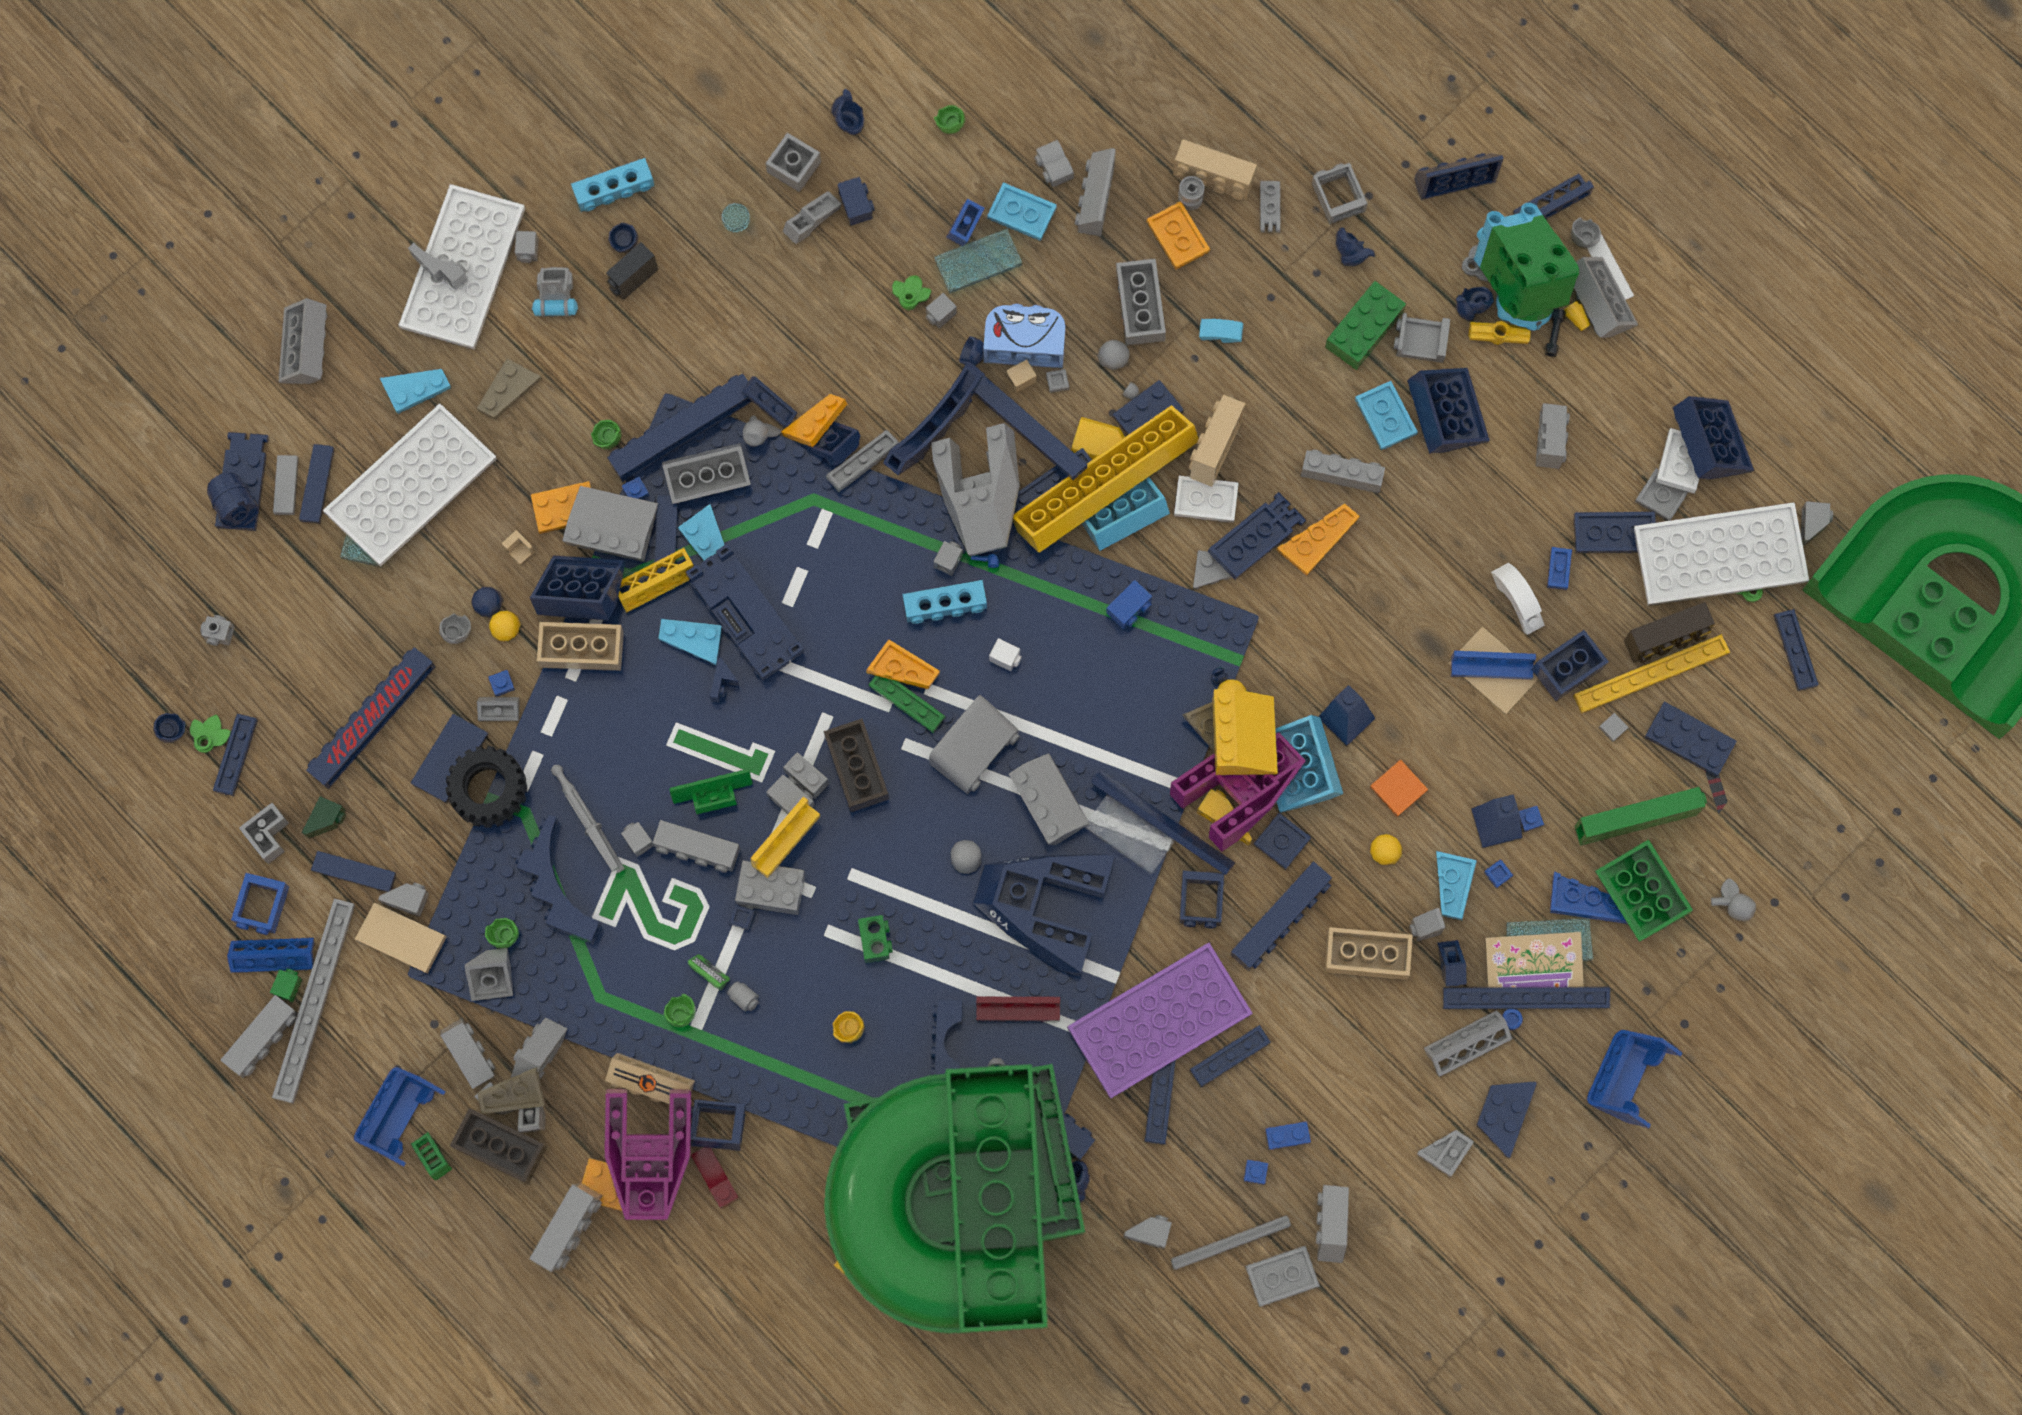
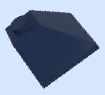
[1319,685,1376,747]
[1471,794,1522,848]

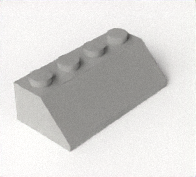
[1075,148,1116,236]
[1574,257,1638,338]
[278,298,327,384]
[662,443,751,504]
[1009,753,1090,845]

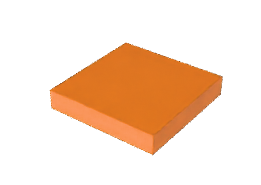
[1370,760,1428,817]

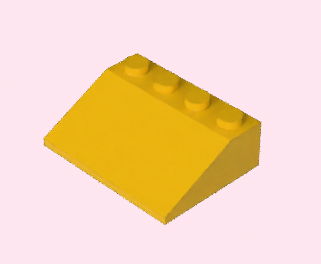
[1212,689,1278,775]

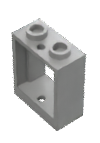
[1312,163,1368,224]

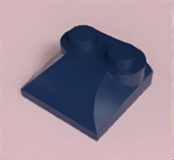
[805,421,861,465]

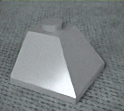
[465,948,513,1001]

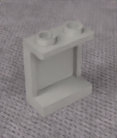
[1393,313,1450,363]

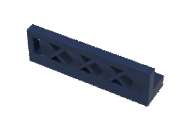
[1512,174,1594,219]

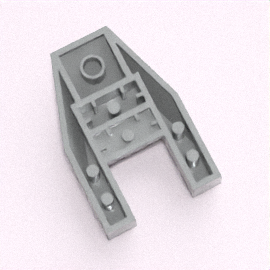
[931,423,1020,556]

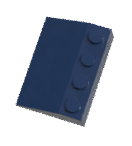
[1414,153,1504,200]
[1407,368,1490,454]
[1673,396,1754,479]
[530,555,625,620]

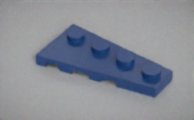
[1550,872,1627,924]

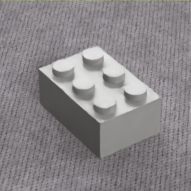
[735,861,805,915]

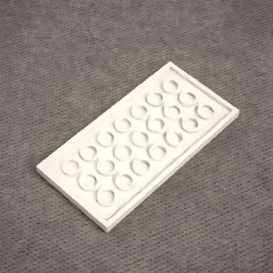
[399,184,525,350]
[323,404,497,567]
[1633,503,1809,606]

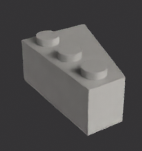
[1535,403,1570,469]
[440,1018,496,1089]
[511,1018,567,1079]
[1316,1185,1349,1263]

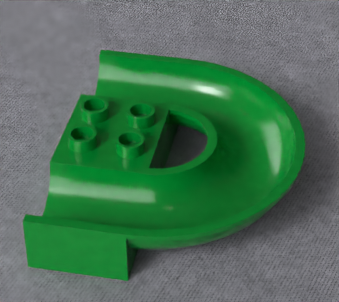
[1802,474,2022,739]
[824,1064,1048,1333]

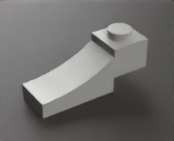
[783,191,842,244]
[408,243,468,290]

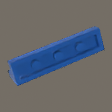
[1451,650,1536,680]
[227,938,315,973]

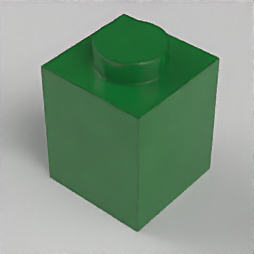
[270,969,302,1003]

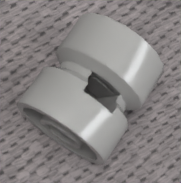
[1178,176,1205,210]

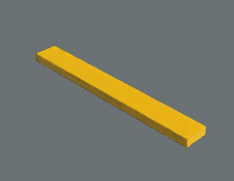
[1573,634,1730,714]

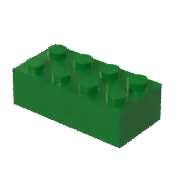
[1325,281,1406,371]

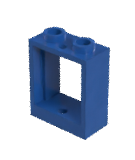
[231,873,289,935]

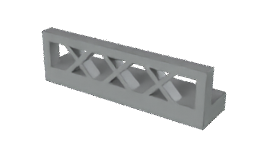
[1424,1010,1512,1077]

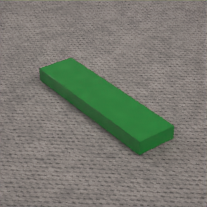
[868,676,946,734]

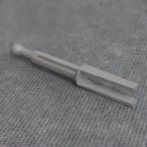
[551,765,625,873]

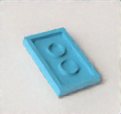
[987,182,1057,241]
[1355,381,1418,450]

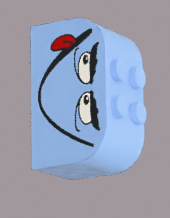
[983,304,1065,368]

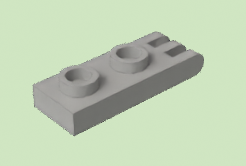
[1260,181,1280,232]

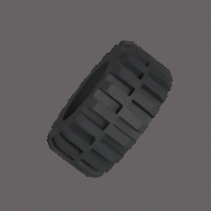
[446,746,527,828]

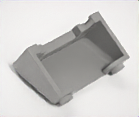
[929,695,1020,794]

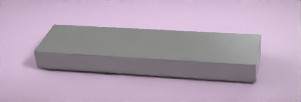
[826,430,899,492]

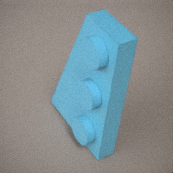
[380,369,451,414]
[678,504,724,561]
[659,619,722,666]
[1436,851,1477,921]

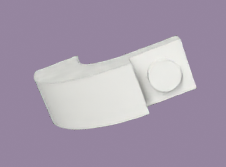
[1491,563,1545,635]

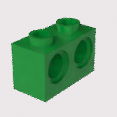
[858,915,893,963]

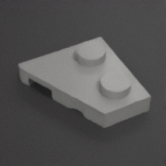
[1193,550,1232,590]
[1416,1130,1474,1177]

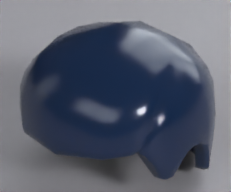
[609,223,639,253]
[959,336,984,366]
[471,587,504,617]
[153,713,186,744]

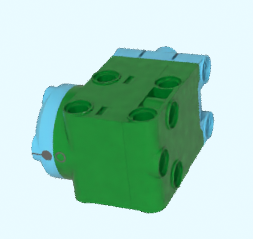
[1474,203,1579,331]

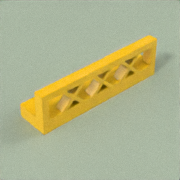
[618,548,694,613]
[750,796,820,878]

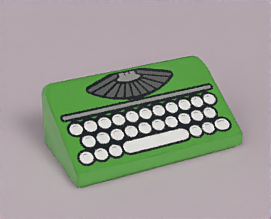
[688,954,730,991]

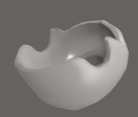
[1571,217,1601,247]
[1097,340,1130,370]
[439,613,471,644]
[951,840,982,874]

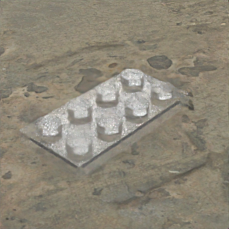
[1084,794,1175,874]

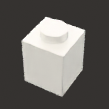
[989,638,1022,671]

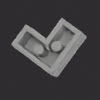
[239,803,289,864]

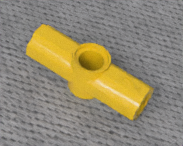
[1468,321,1531,345]

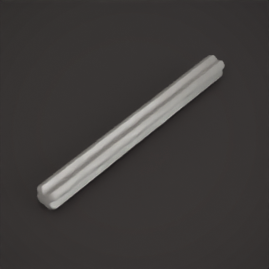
[1171,1216,1291,1269]

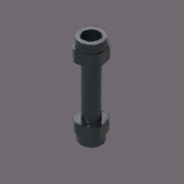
[1545,308,1565,357]

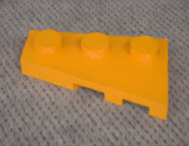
[781,394,847,447]
[866,640,940,689]

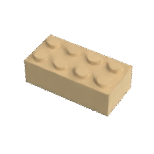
[1173,139,1257,200]
[1188,395,1245,487]
[537,622,624,670]
[1324,927,1413,980]

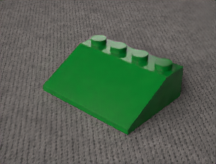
[1595,839,1693,942]

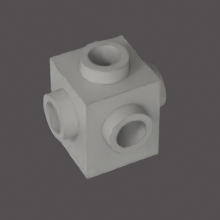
[200,615,235,646]

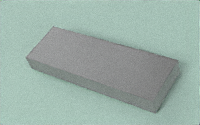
[273,455,299,515]

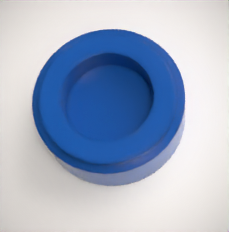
[1502,1009,1523,1030]

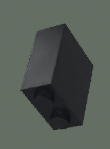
[606,242,659,300]

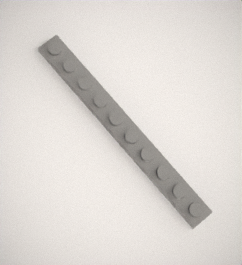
[272,899,355,1104]

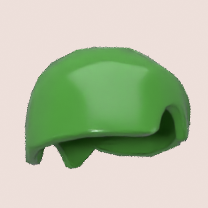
[934,105,965,134]
[591,420,622,450]
[485,918,519,949]
[664,994,696,1027]

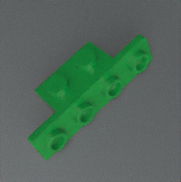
[669,769,753,814]

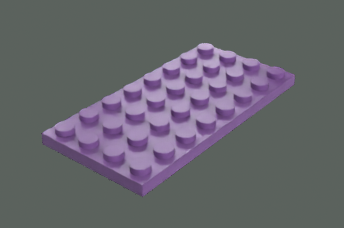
[1067,943,1253,1099]

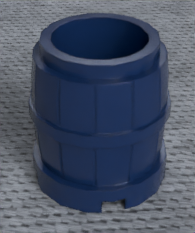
[207,472,259,529]

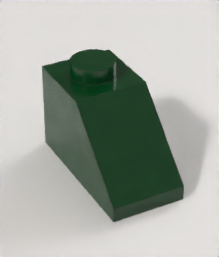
[302,796,346,839]

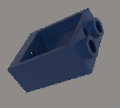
[1179,871,1224,929]
[690,1099,746,1151]

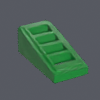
[411,1132,452,1180]

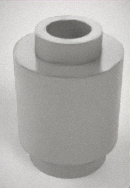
[727,981,759,1012]

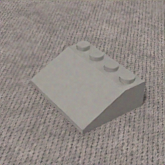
[563,486,658,562]

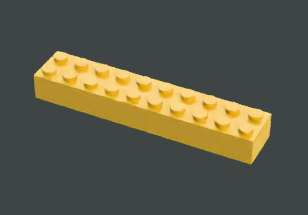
[1013,405,1199,553]

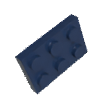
[1112,380,1184,435]

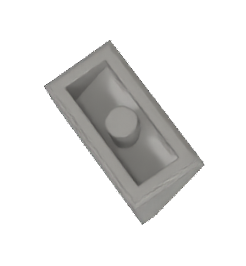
[477,697,520,721]

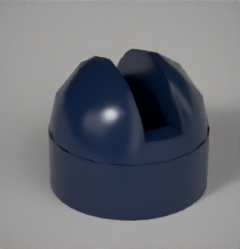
[1211,667,1228,684]

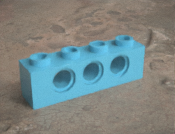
[571,158,655,212]
[903,580,987,624]

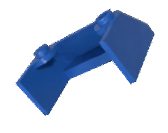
[1587,1030,1682,1128]
[354,1067,446,1166]

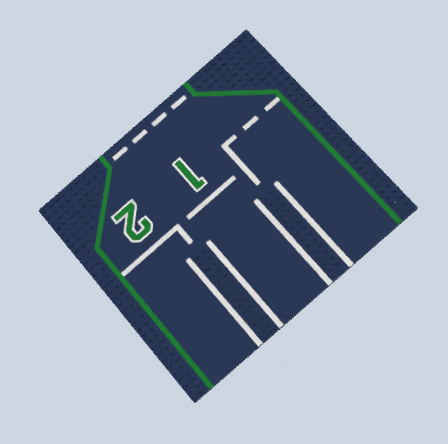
[408,393,1259,1147]

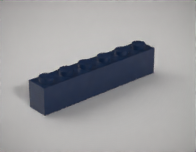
[1230,861,1332,971]

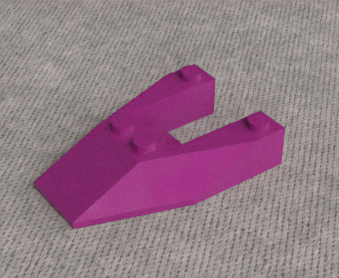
[1170,733,1306,852]
[605,1089,691,1220]

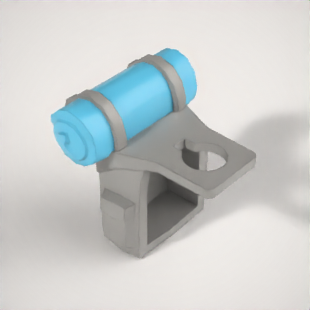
[532,267,578,317]

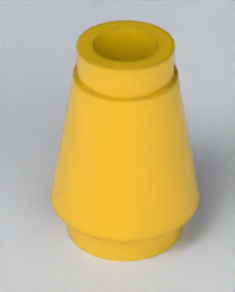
[1564,301,1591,331]

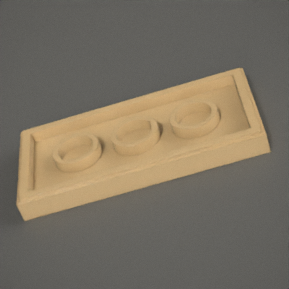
[355,903,446,974]

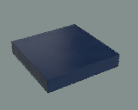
[1253,813,1311,870]

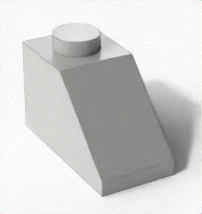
[1801,501,1833,546]
[378,883,429,917]
[1409,908,1445,942]
[518,1106,546,1133]
[1124,1215,1171,1249]

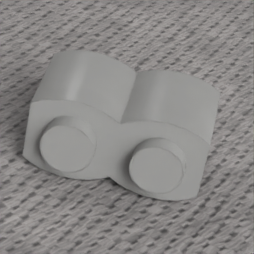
[1034,140,1074,187]

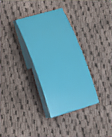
[1199,319,1244,343]

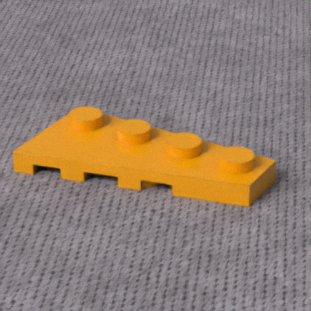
[1276,504,1360,576]

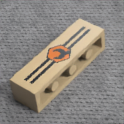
[605,1053,695,1104]

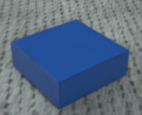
[1484,859,1513,889]

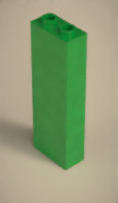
[1574,787,1707,846]

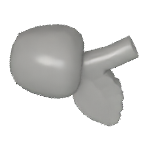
[743,416,782,446]
[1711,879,1756,921]

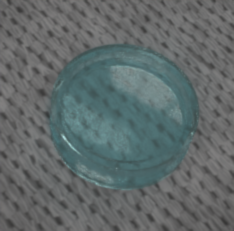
[722,203,750,232]

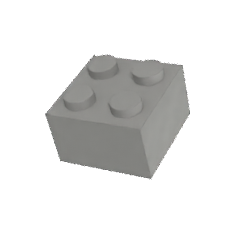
[765,133,821,192]

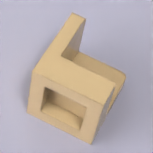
[1007,359,1037,393]
[501,530,535,565]

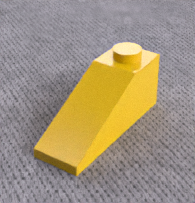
[1197,789,1252,846]

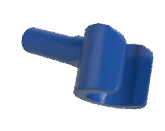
[971,554,999,568]

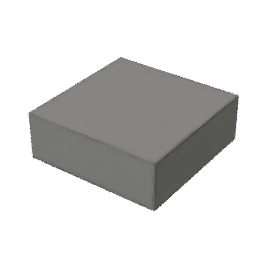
[1046,369,1069,393]
[1599,713,1629,742]

